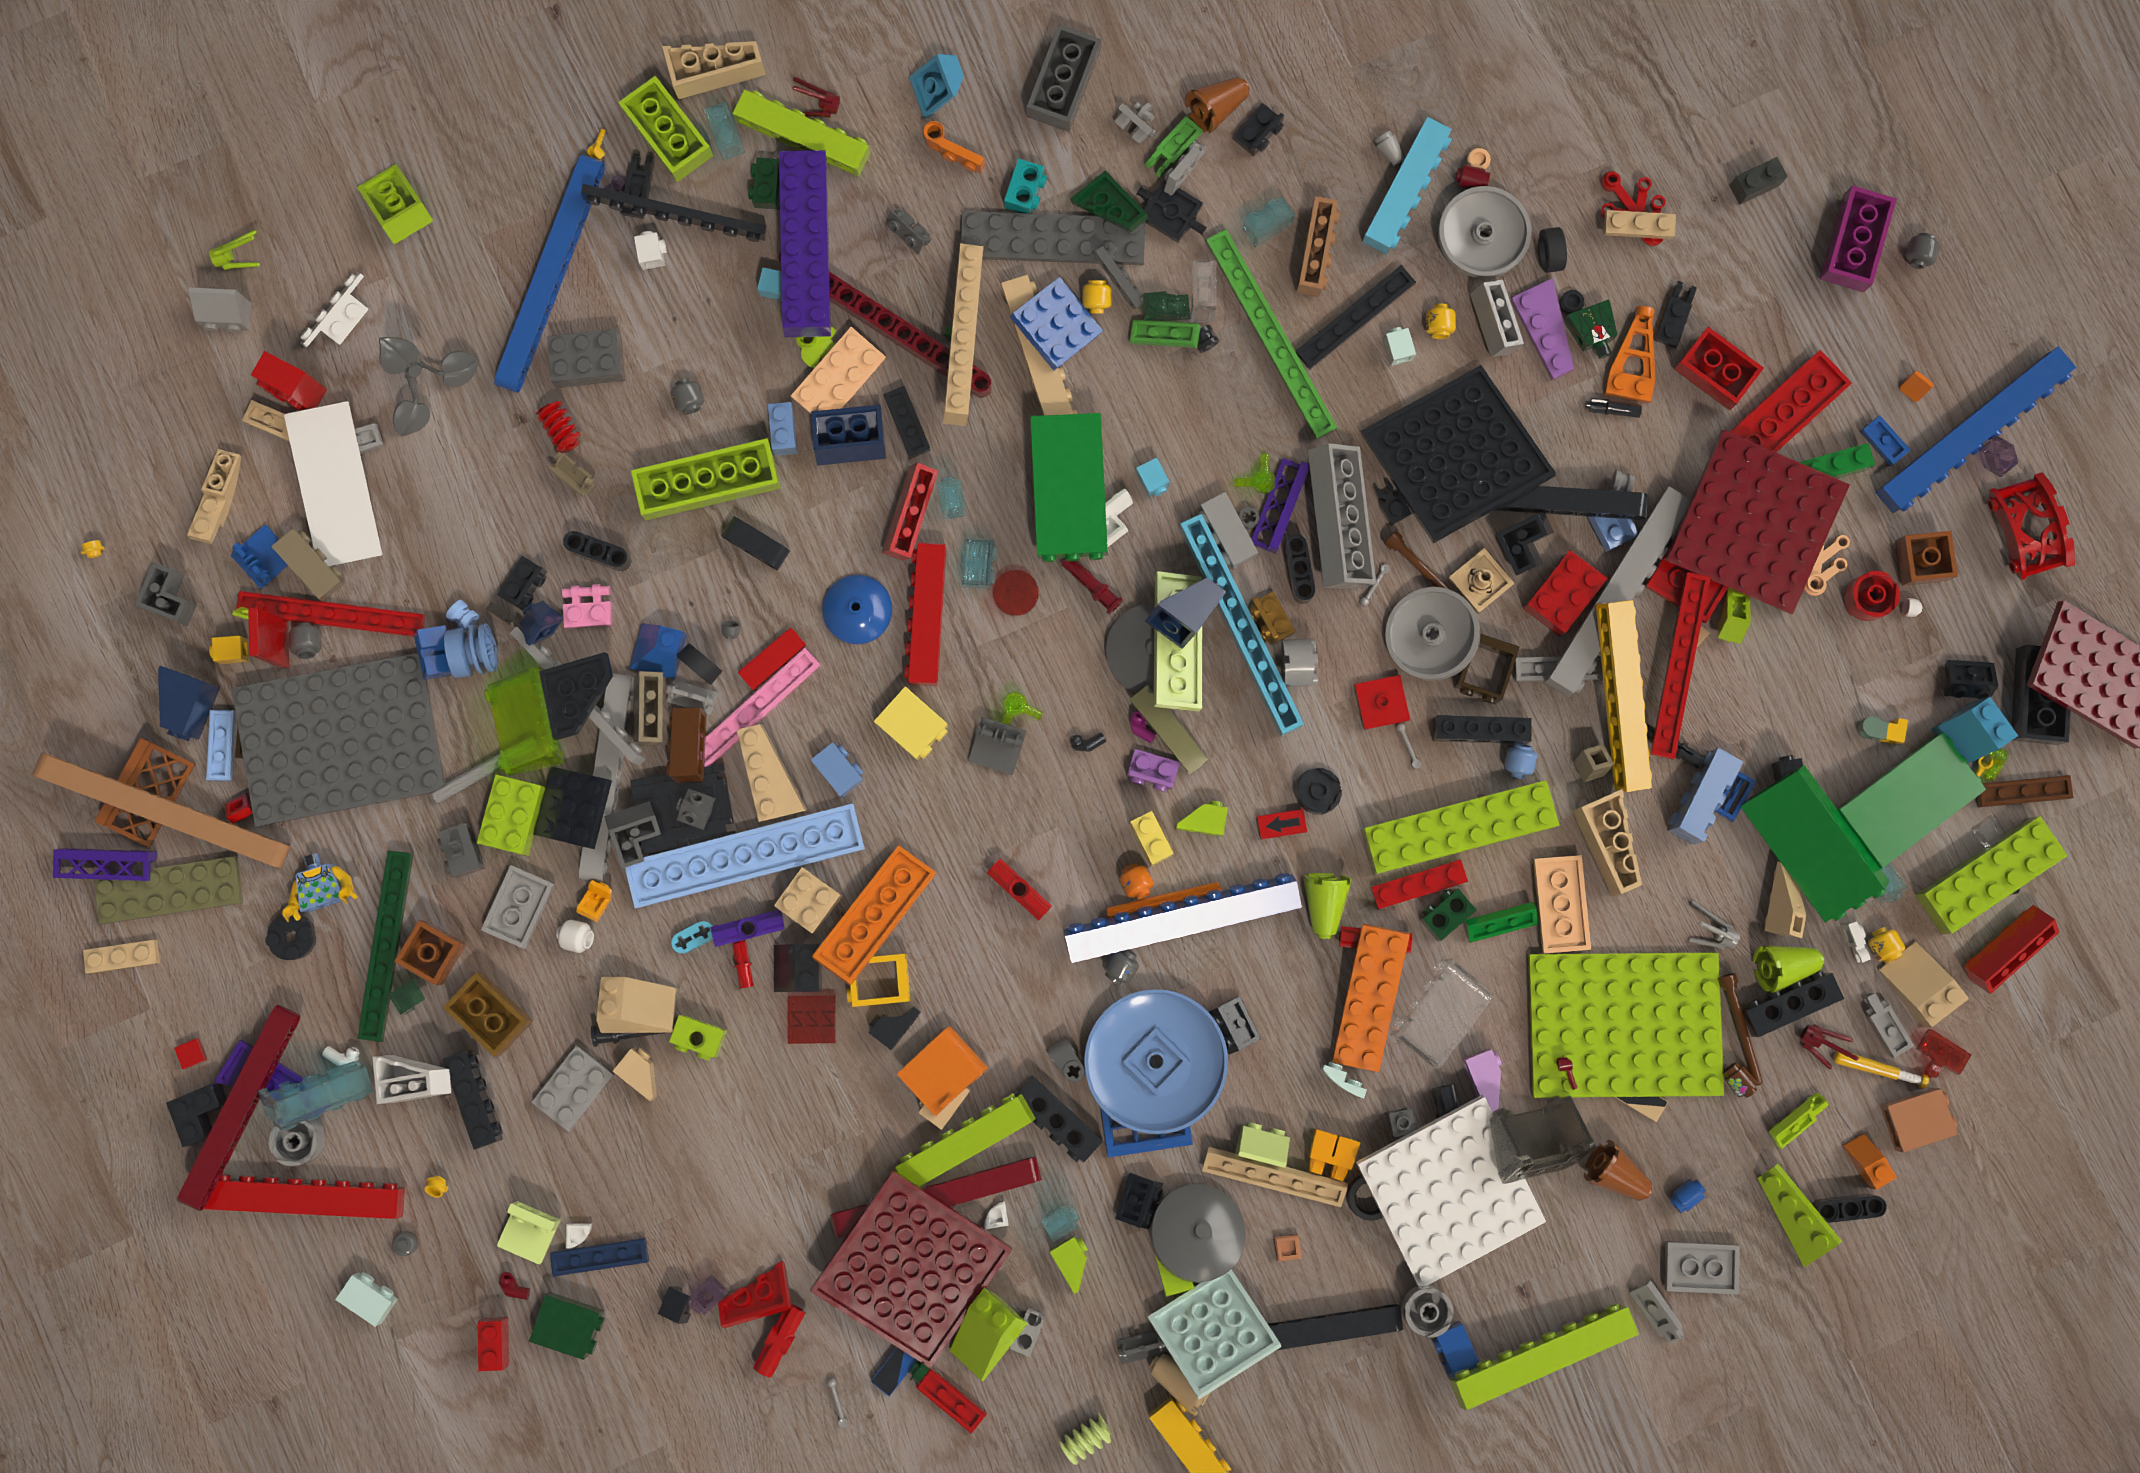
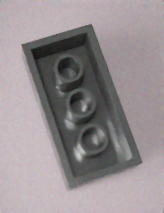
[1027,24,1101,132]

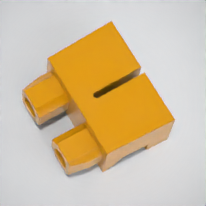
[1308,1128,1360,1181]

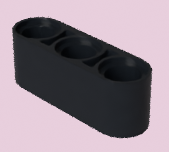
[721,516,790,571]
[563,531,632,571]
[1284,534,1315,604]
[1812,1194,1887,1223]

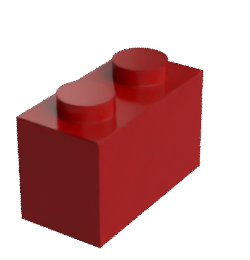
[477,1317,509,1372]

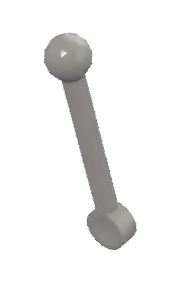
[1360,564,1390,606]
[1396,723,1421,769]
[827,1378,848,1428]

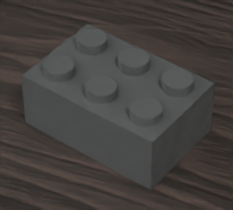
[547,329,626,388]

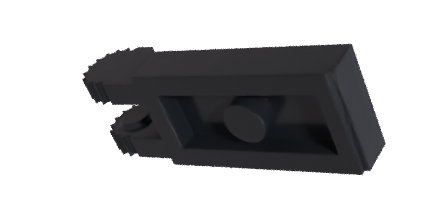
[620,153,655,219]
[1654,281,1697,348]

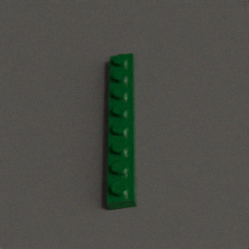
[357,850,414,1042]

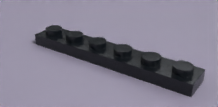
[1296,265,1416,370]

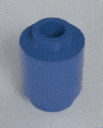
[1669,1179,1706,1214]

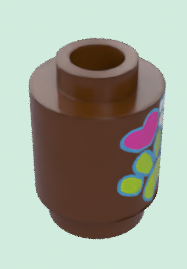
[1722,1061,1758,1098]

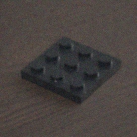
[533,766,612,850]

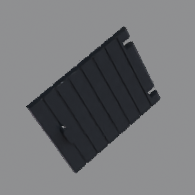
[630,764,736,855]

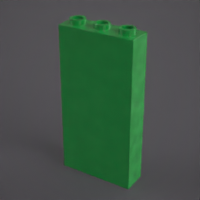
[1031,413,1108,562]
[1837,732,1986,869]
[1740,765,1890,923]

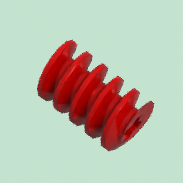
[536,401,581,454]

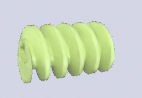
[1058,1413,1111,1465]

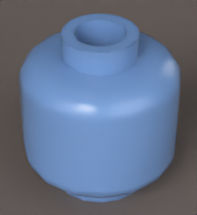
[1504,743,1537,779]

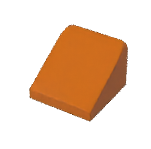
[1899,371,1934,402]

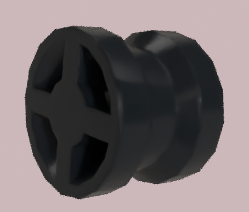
[1198,325,1220,353]

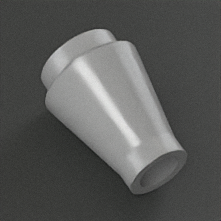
[1375,131,1405,167]

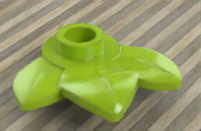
[796,326,836,369]

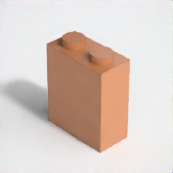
[1880,1088,1958,1152]

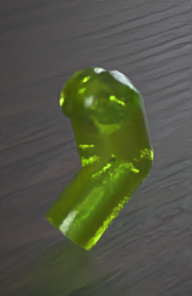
[1983,748,2009,782]

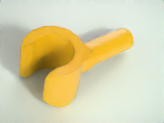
[587,129,606,159]
[1975,756,1993,777]

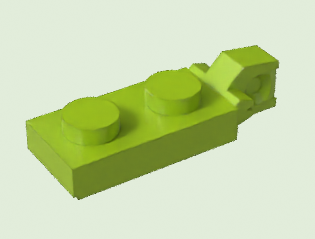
[1768,1092,1829,1149]

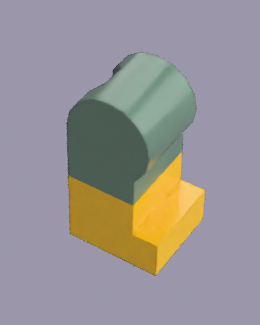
[1857,716,1908,745]

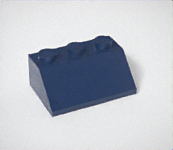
[811,404,886,466]

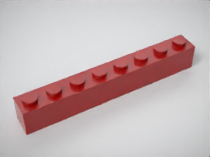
[204,1174,405,1219]

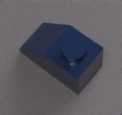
[520,601,564,646]

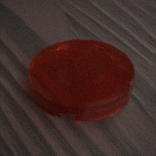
[993,570,1039,616]

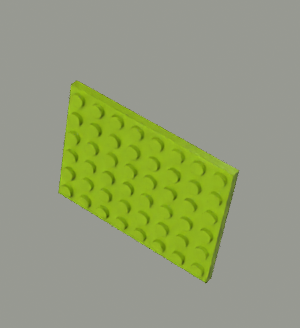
[1528,953,1724,1098]

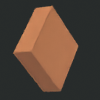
[1274,1234,1302,1262]

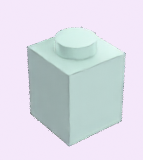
[1383,327,1416,366]

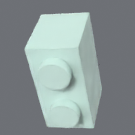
[335,1272,398,1327]

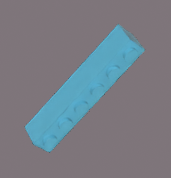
[1363,117,1452,255]

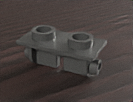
[885,208,931,254]
[1116,1331,1168,1364]

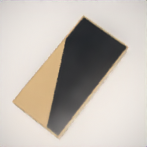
[1615,1097,1668,1122]

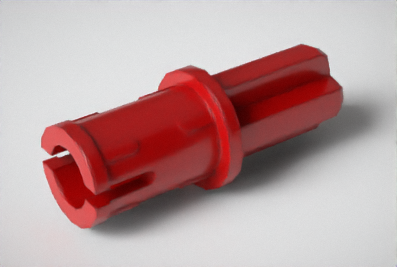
[733,941,754,989]

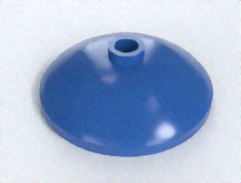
[822,575,892,644]

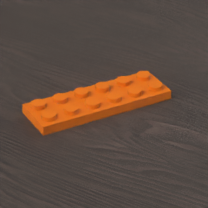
[812,845,936,986]
[1332,923,1410,1072]

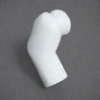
[322,1046,360,1066]

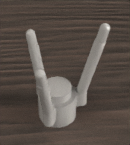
[1688,901,1740,950]

